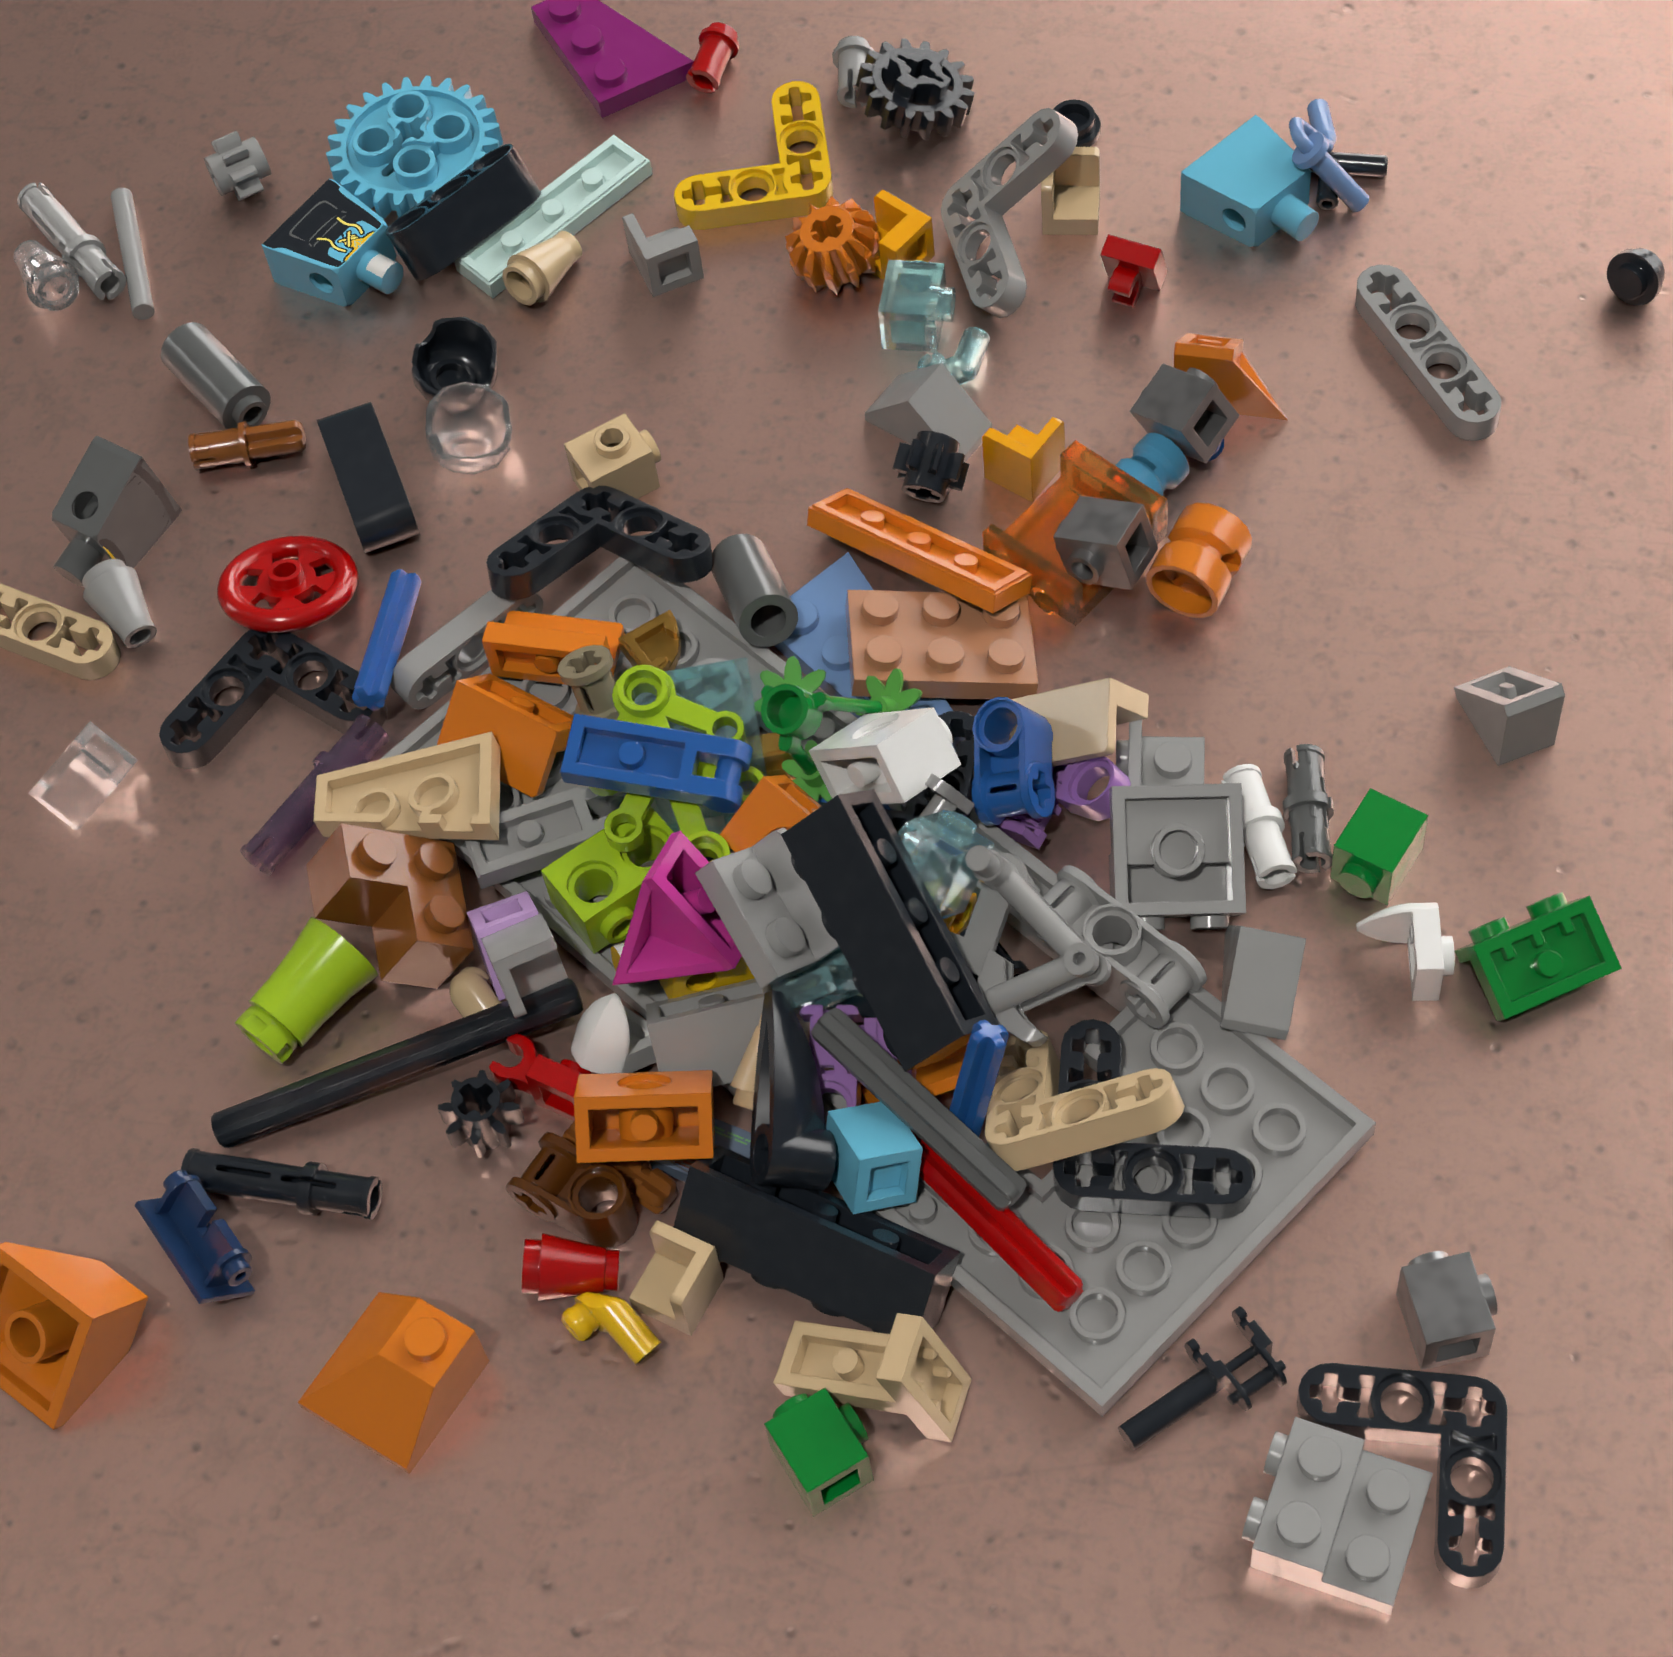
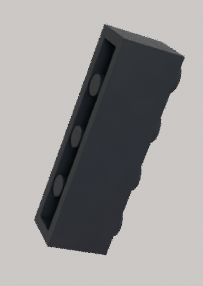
[781,789,999,1072]
[673,1145,960,1334]

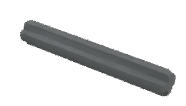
[811,1008,1027,1211]

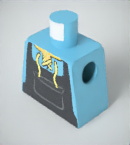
[262,178,404,307]

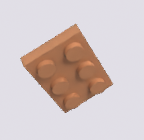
[845,590,1038,699]

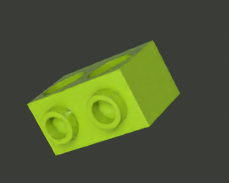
[541,806,674,954]

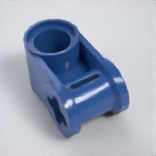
[971,697,1055,826]

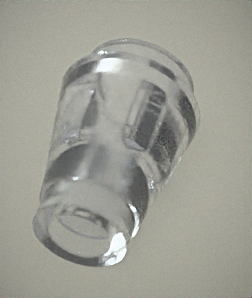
[13,240,79,311]

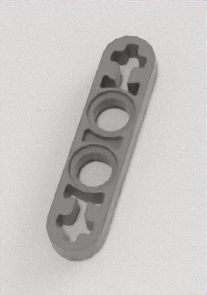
[1355,265,1501,441]

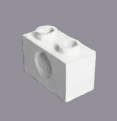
[809,707,962,804]

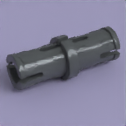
[1282,744,1334,873]

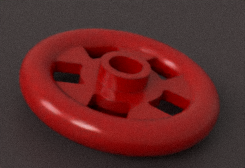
[217,536,358,633]

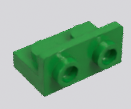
[1455,891,1622,1021]

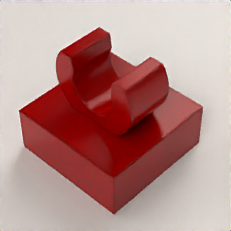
[1100,234,1168,308]

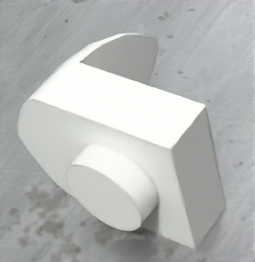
[1357,902,1455,1001]
[571,993,656,1074]

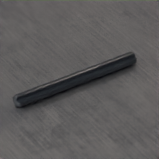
[211,978,583,1148]

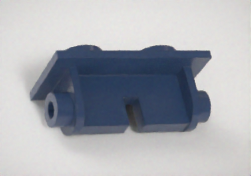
[135,1170,255,1304]

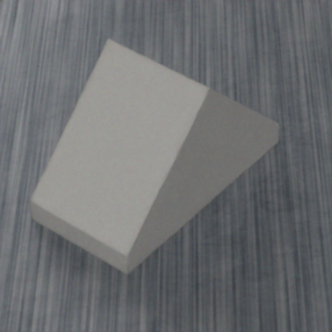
[865,362,992,462]
[1454,666,1565,766]
[1220,925,1306,1040]

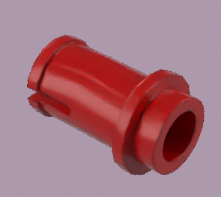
[686,22,740,93]

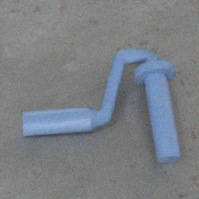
[1289,99,1369,212]

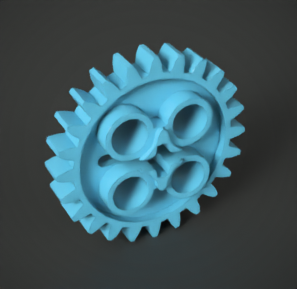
[326,75,503,219]

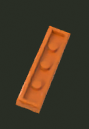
[807,488,1032,614]

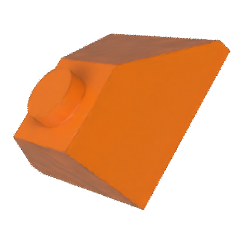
[0,1242,149,1430]
[298,1292,490,1474]

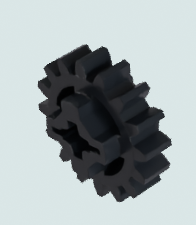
[856,39,975,140]

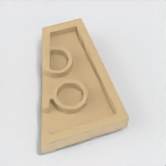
[313,731,501,840]

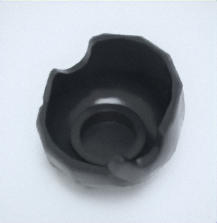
[411,317,498,410]

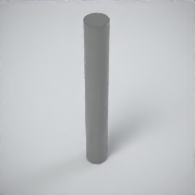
[111,188,155,320]

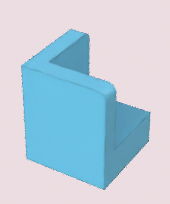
[826,1101,923,1214]

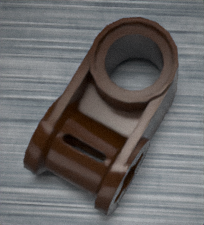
[506,1132,638,1248]

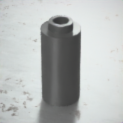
[161,322,271,429]
[711,534,798,647]

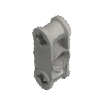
[1020,865,1207,1028]

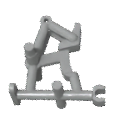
[799,774,1112,1047]

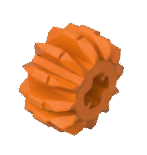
[785,196,881,295]

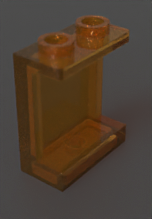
[982,440,1168,626]

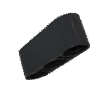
[385,144,541,281]
[317,402,420,553]

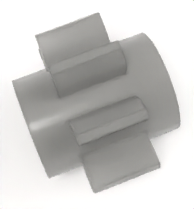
[204,131,271,201]

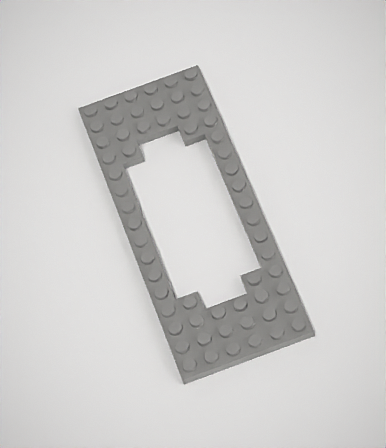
[379,557,1376,1417]

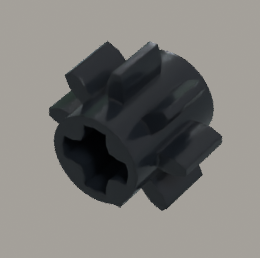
[892,431,970,503]
[438,1070,525,1158]

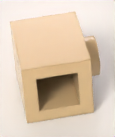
[564,413,661,499]

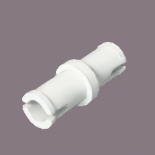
[1221,764,1297,889]

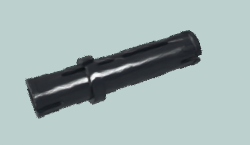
[181,1148,383,1220]

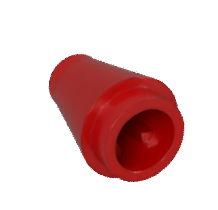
[522,1233,620,1301]

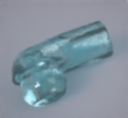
[917,327,990,385]

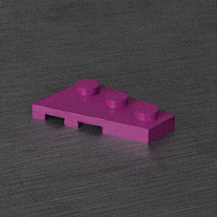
[531,0,694,118]

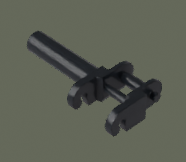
[1118,1306,1287,1450]

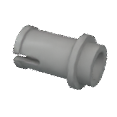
[832,36,874,108]

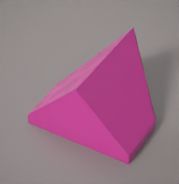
[612,831,742,985]

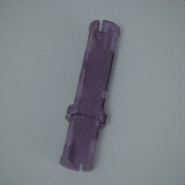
[240,714,389,876]

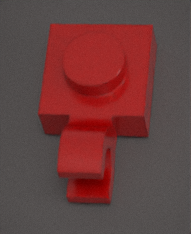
[489,1034,592,1122]

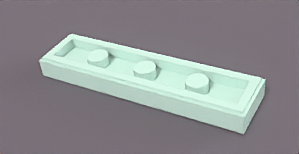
[454,135,653,299]

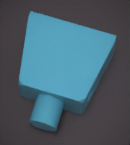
[1180,115,1319,247]

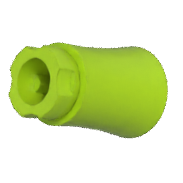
[235,917,378,1064]

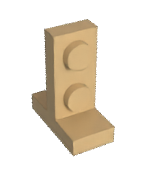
[773,1313,972,1442]

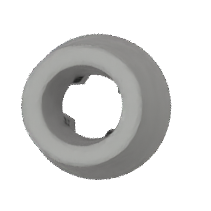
[82,559,157,648]

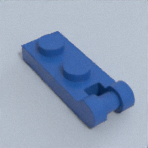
[560,713,753,813]

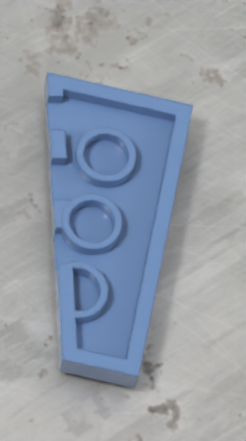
[774,552,965,752]

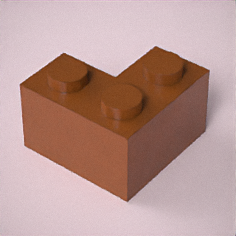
[306,823,474,989]

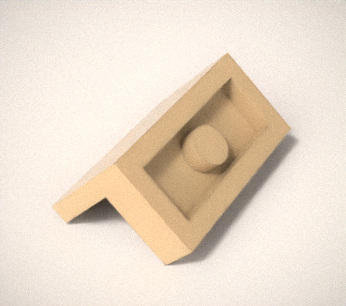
[1009,677,1149,767]

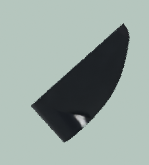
[750,990,836,1190]

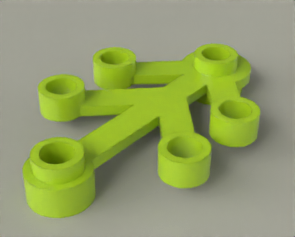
[588,664,763,859]

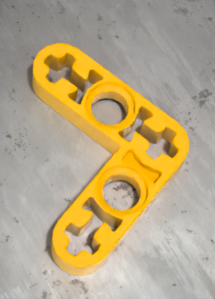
[674,81,833,230]

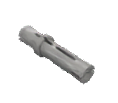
[17,182,126,300]

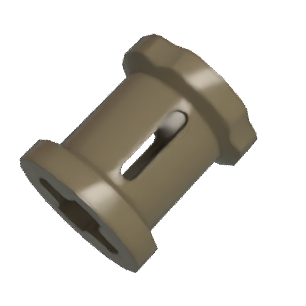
[557,645,619,720]

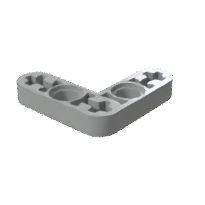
[941,108,1078,318]

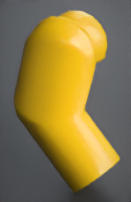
[561,1292,661,1365]

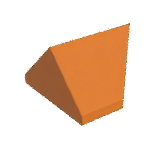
[1174,333,1288,421]

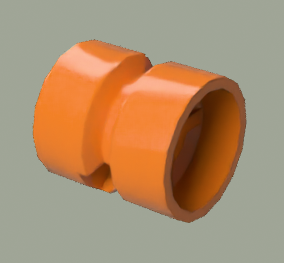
[1146,502,1252,618]

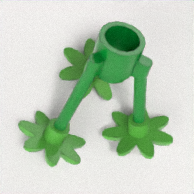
[753,656,922,802]

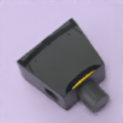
[52,435,182,586]

